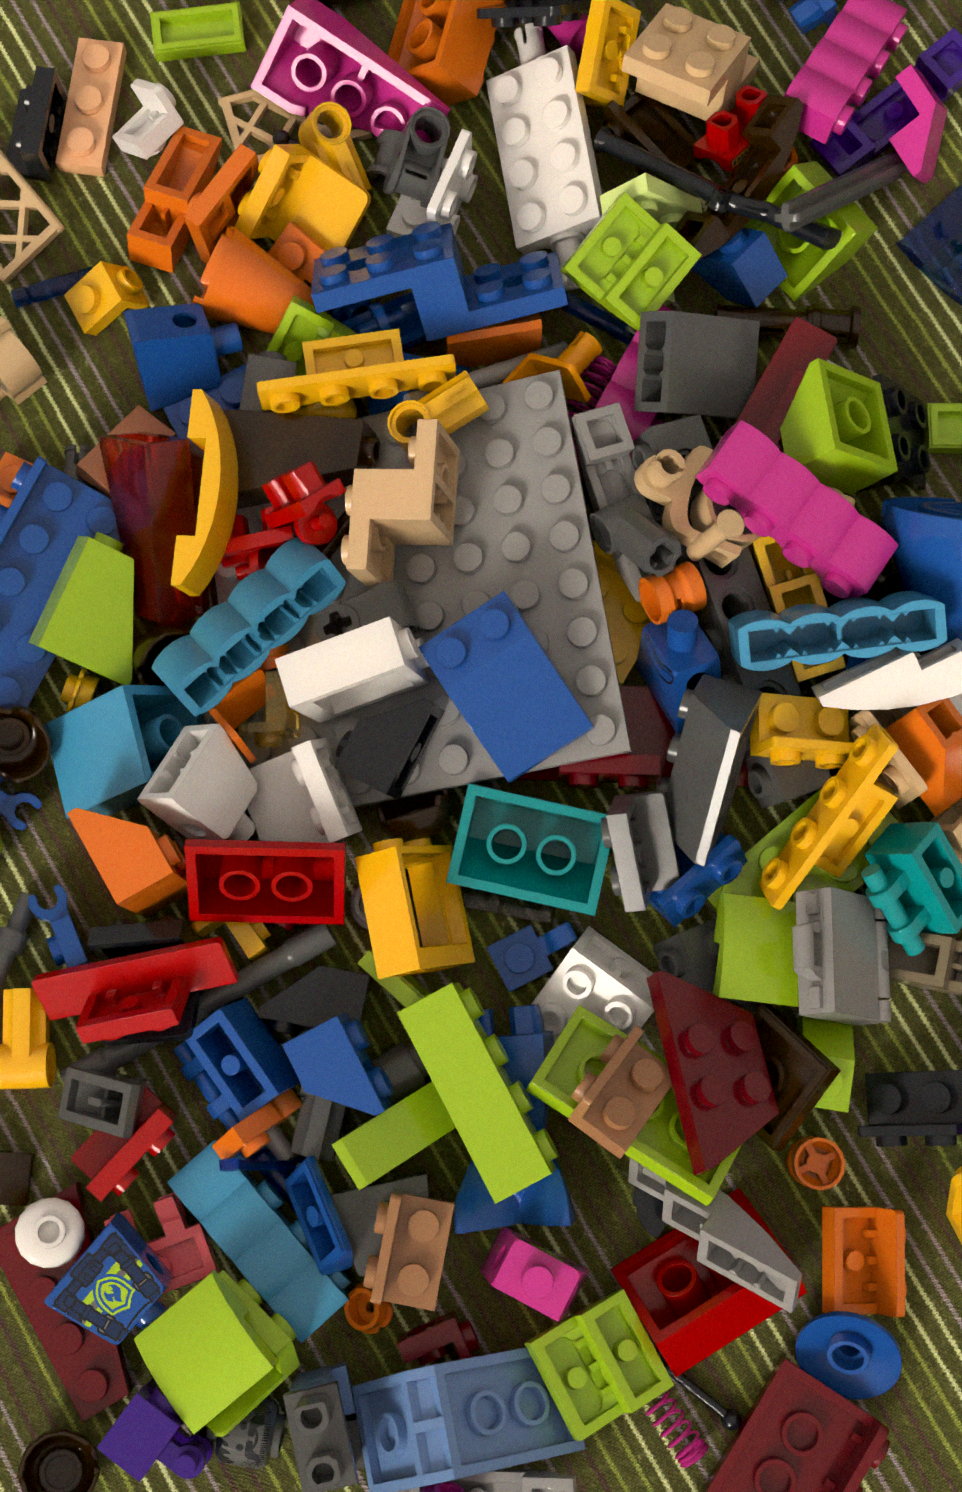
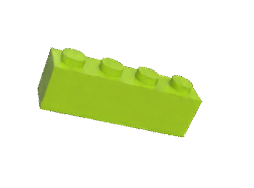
[397,983,559,1204]

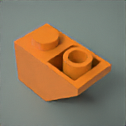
[885,698,962,817]

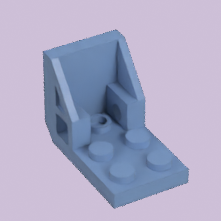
[352,1348,586,1492]

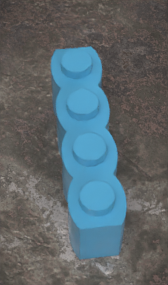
[152,537,346,716]
[728,591,947,671]
[167,1139,351,1343]

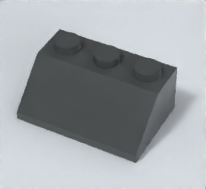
[659,674,762,866]

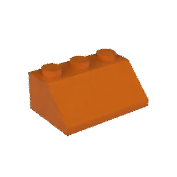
[388,0,506,106]
[67,808,188,918]

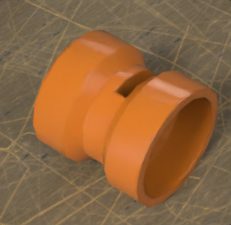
[638,562,707,625]
[785,1136,846,1190]

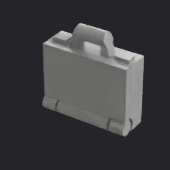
[792,887,891,1026]

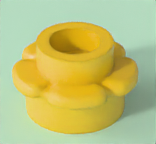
[60,668,99,713]

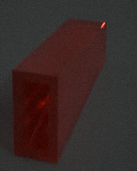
[99,431,203,626]

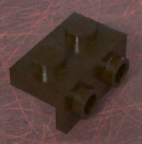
[602,92,704,185]

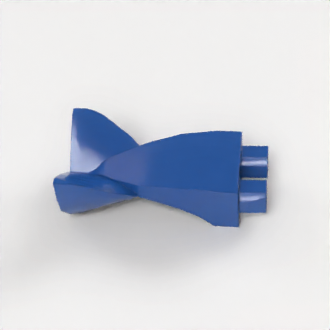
[454,1004,575,1234]

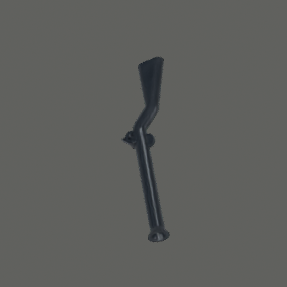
[593,126,842,250]

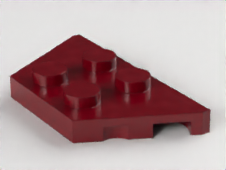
[646,971,779,1175]

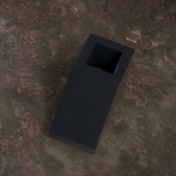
[258,966,373,1035]

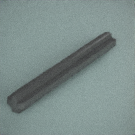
[774,152,907,232]

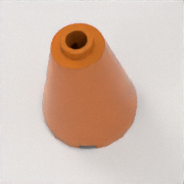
[192,225,328,334]

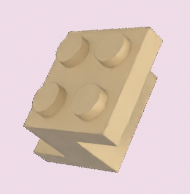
[621,3,760,121]
[341,419,460,588]

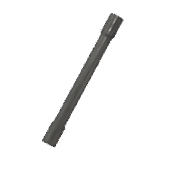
[60,924,338,1083]

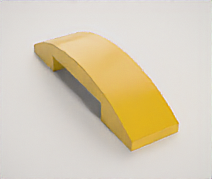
[171,389,239,596]

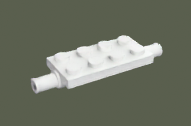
[486,23,602,290]

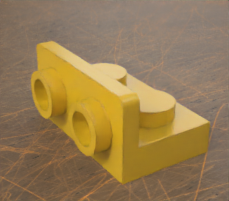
[575,0,641,107]
[750,693,854,769]

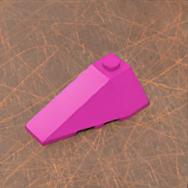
[250,0,450,143]

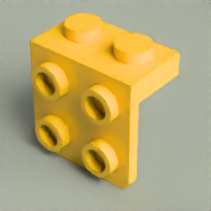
[234,144,371,250]

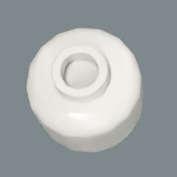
[15,1197,85,1268]

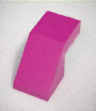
[889,64,947,184]

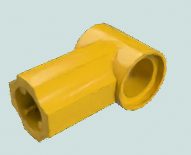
[298,102,372,192]
[387,370,490,454]
[0,988,56,1090]

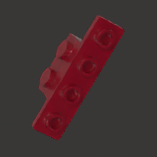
[734,317,837,453]

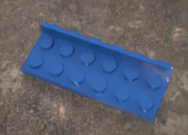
[0,455,135,707]

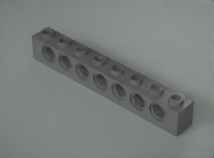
[632,414,832,809]

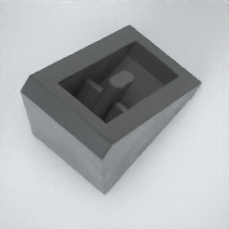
[58,1067,147,1138]

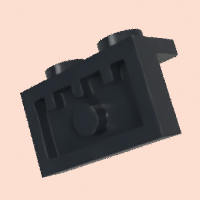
[7,66,67,182]
[858,1070,962,1147]

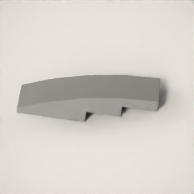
[628,1158,802,1314]

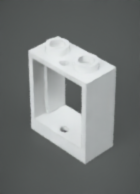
[275,616,429,723]

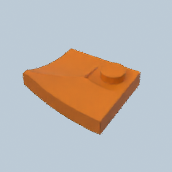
[183,143,259,264]

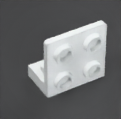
[386,129,478,238]
[247,737,362,843]
[531,926,654,1044]

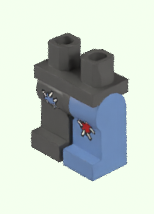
[283,1362,365,1492]

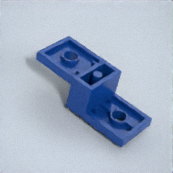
[311,222,568,342]

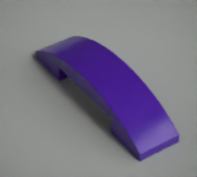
[809,28,962,177]

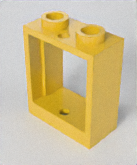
[355,838,475,979]

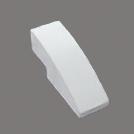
[811,638,962,710]

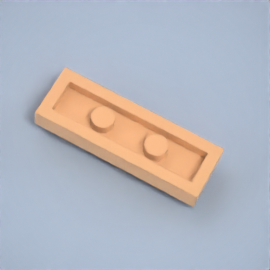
[55,38,127,177]

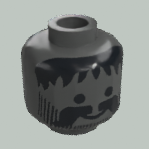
[206,1398,286,1469]

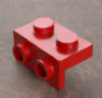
[71,1086,178,1202]

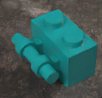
[861,822,962,956]

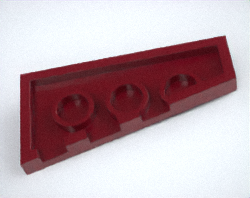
[0,1182,133,1422]

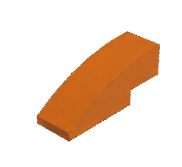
[127,126,222,273]

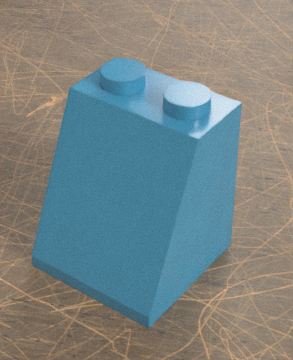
[47,685,204,819]

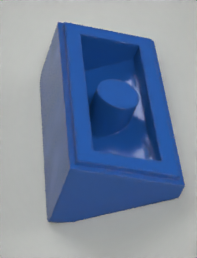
[284,1156,353,1276]

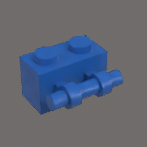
[173,998,300,1131]

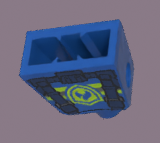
[43,1211,172,1345]

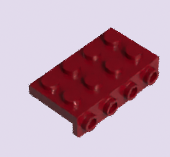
[701,1356,890,1492]

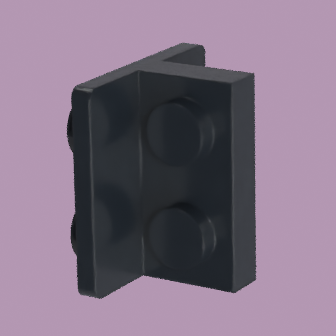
[858,373,930,492]

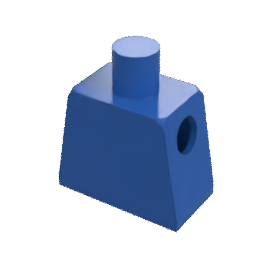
[123,303,243,411]

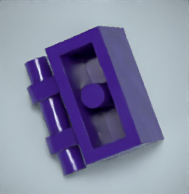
[97,1378,214,1482]

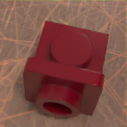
[397,1309,481,1365]

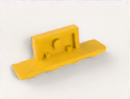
[256,328,456,413]
[759,723,898,910]

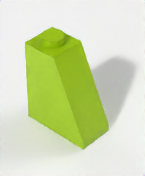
[29,532,134,685]
[331,1081,456,1191]

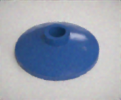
[795,1311,902,1399]

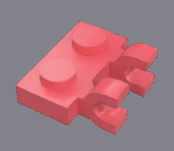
[104,1192,220,1295]

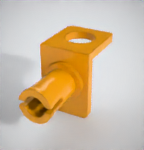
[501,331,602,403]

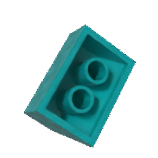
[446,783,610,916]

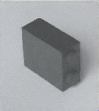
[634,311,760,418]

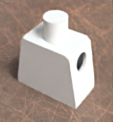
[137,724,257,841]

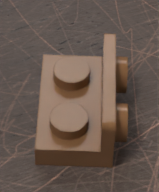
[568,1025,672,1159]
[363,1191,455,1311]

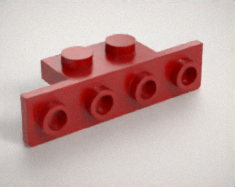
[31,937,239,1044]

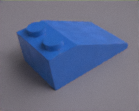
[418,591,595,783]

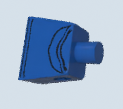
[636,609,721,733]

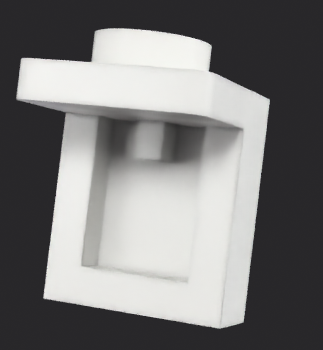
[112,78,184,160]

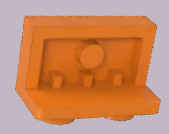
[822,1206,907,1318]

